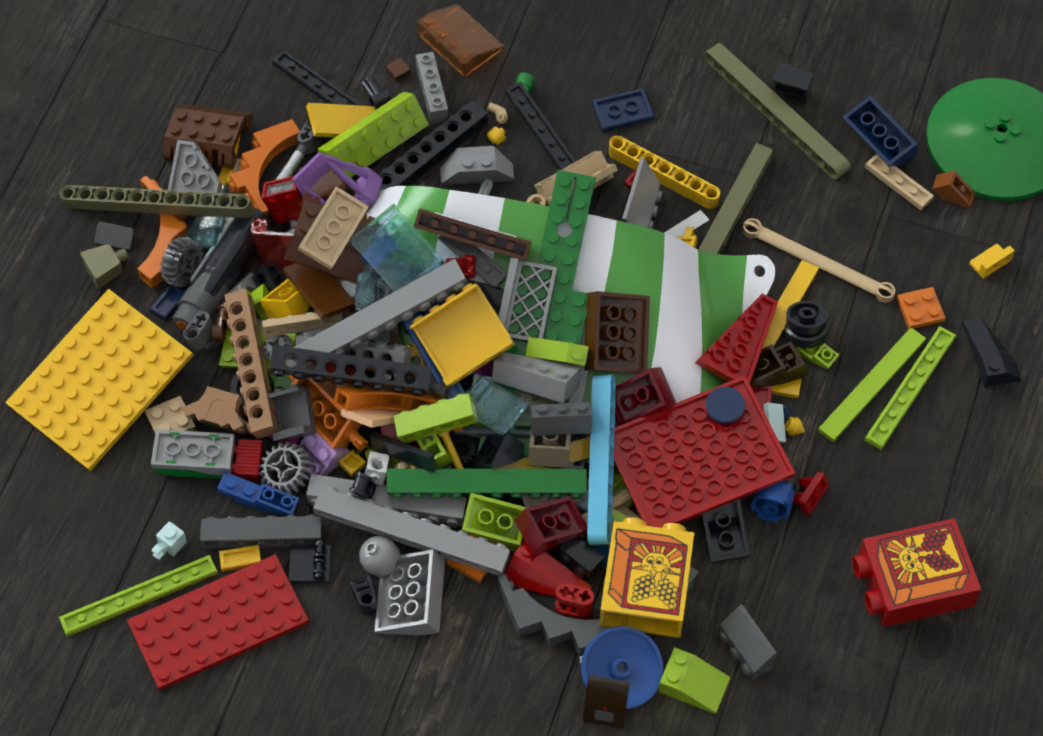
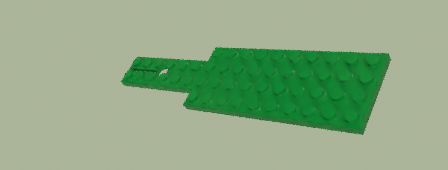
[477,170,596,460]

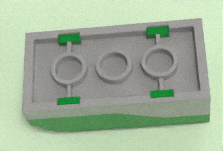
[151,430,236,479]

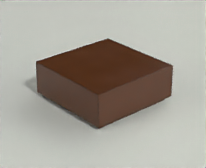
[386,57,411,81]

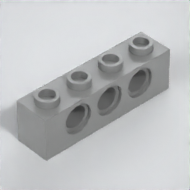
[416,52,448,125]

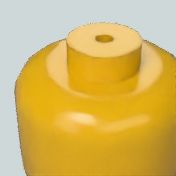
[487,127,506,145]

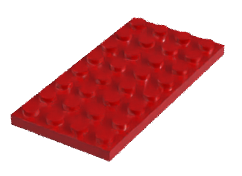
[127,554,309,691]

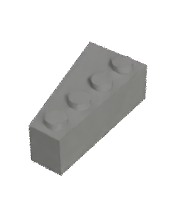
[492,352,582,403]

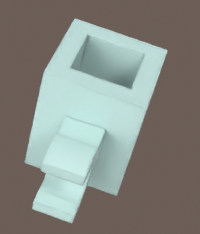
[151,521,187,560]

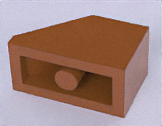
[932,170,975,208]

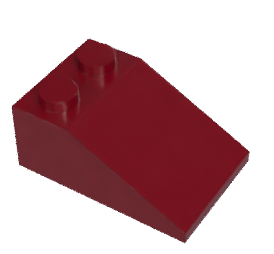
[615,367,676,426]
[514,496,588,555]

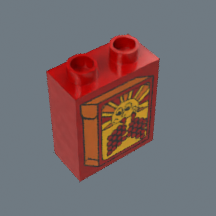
[852,518,981,627]

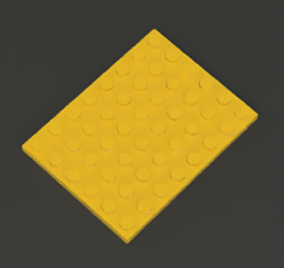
[5,289,194,471]

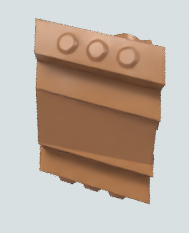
[182,386,249,435]

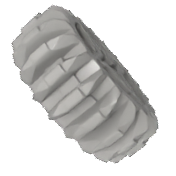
[259,442,312,495]

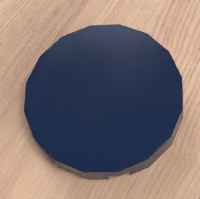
[706,387,745,425]

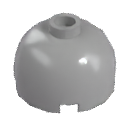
[359,536,401,577]

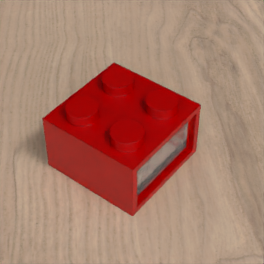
[261,175,302,224]

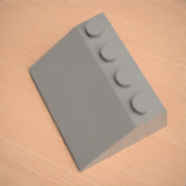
[622,158,663,229]
[375,549,445,635]

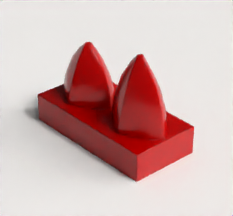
[793,472,829,515]

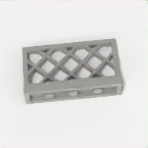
[498,257,558,341]

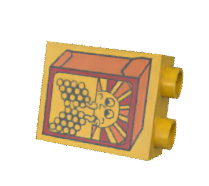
[599,517,694,638]

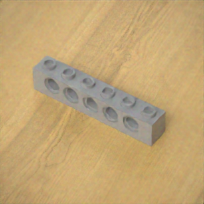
[296,330,412,374]

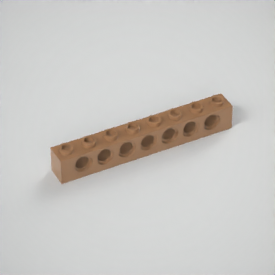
[223,288,279,439]

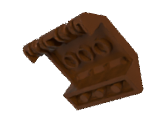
[163,104,254,169]
[284,192,377,284]

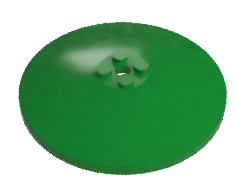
[926,78,1043,201]

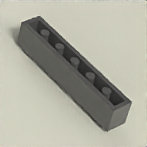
[200,514,322,549]

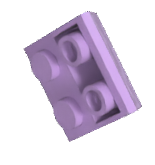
[292,432,350,476]

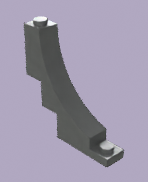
[498,574,609,656]

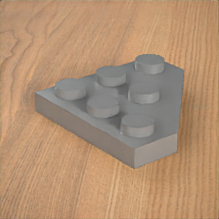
[168,140,222,193]

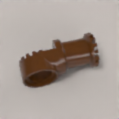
[212,304,229,341]

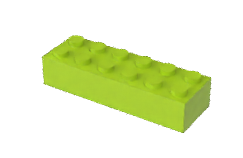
[318,92,429,178]

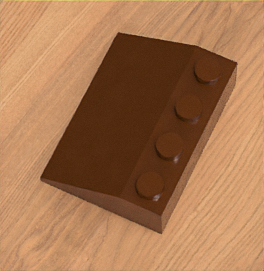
[584,291,650,374]

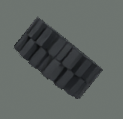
[444,433,479,468]

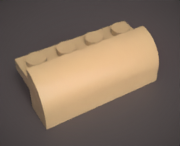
[534,151,618,206]

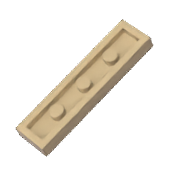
[865,154,934,210]
[262,312,340,337]

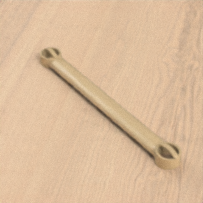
[743,218,895,303]

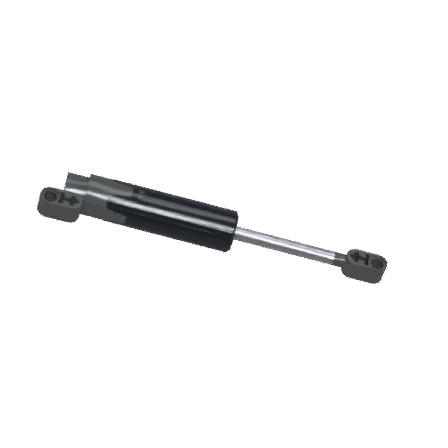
[172,119,325,351]

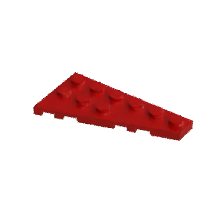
[695,293,778,384]

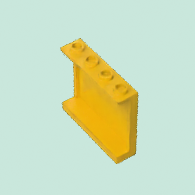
[410,283,516,387]

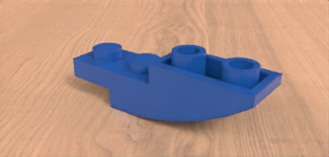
[217,472,299,516]

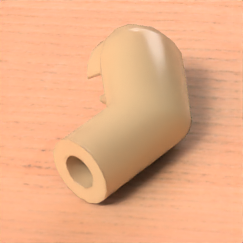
[487,102,508,124]

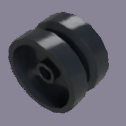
[784,301,828,348]

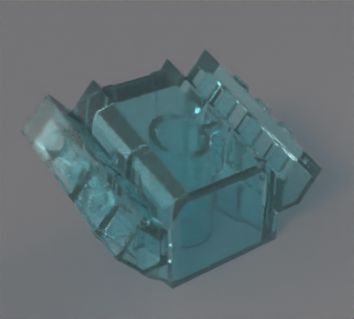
[465,375,530,435]

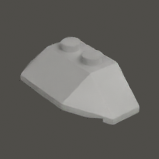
[440,146,514,185]

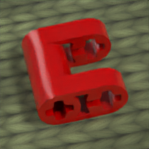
[555,583,594,620]

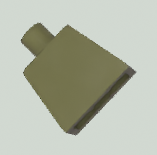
[80,244,129,289]

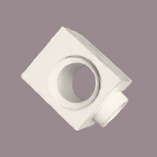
[365,451,389,485]

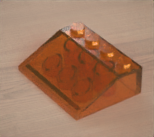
[417,4,504,77]

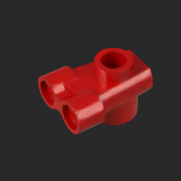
[445,255,476,278]

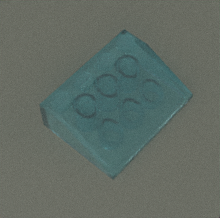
[349,203,445,292]

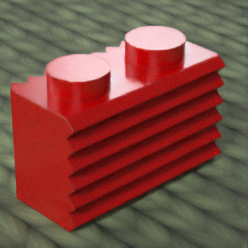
[231,439,264,483]

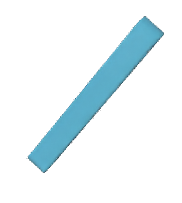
[587,374,616,545]

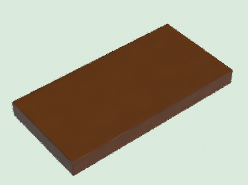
[283,263,356,320]

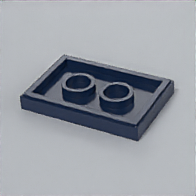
[592,88,654,132]

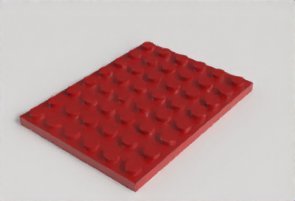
[614,376,795,528]

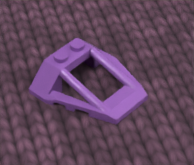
[292,152,383,210]

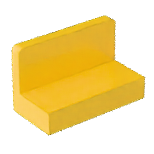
[969,244,1015,279]

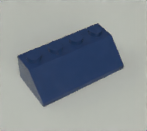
[842,96,918,167]

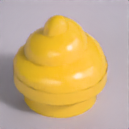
[785,417,805,436]

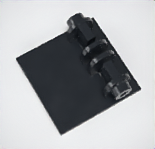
[289,540,331,582]

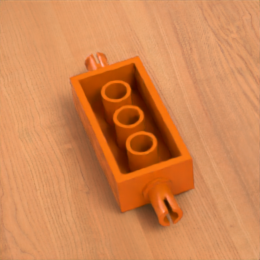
[286,369,368,451]

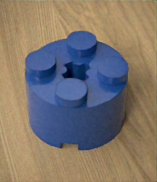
[751,482,795,522]

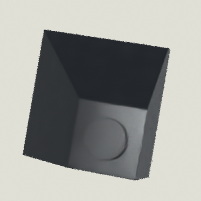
[471,432,525,469]

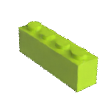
[394,393,478,443]

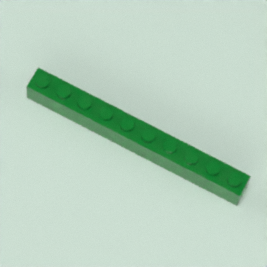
[387,469,587,498]

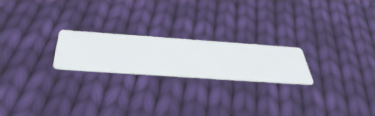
[664,210,709,238]

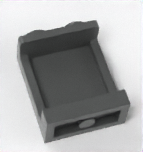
[268,384,316,442]

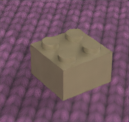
[529,433,571,468]

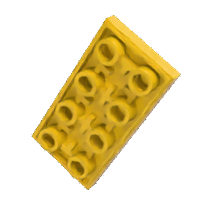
[306,103,375,137]

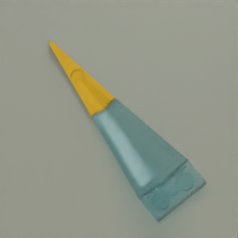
[185,137,240,249]

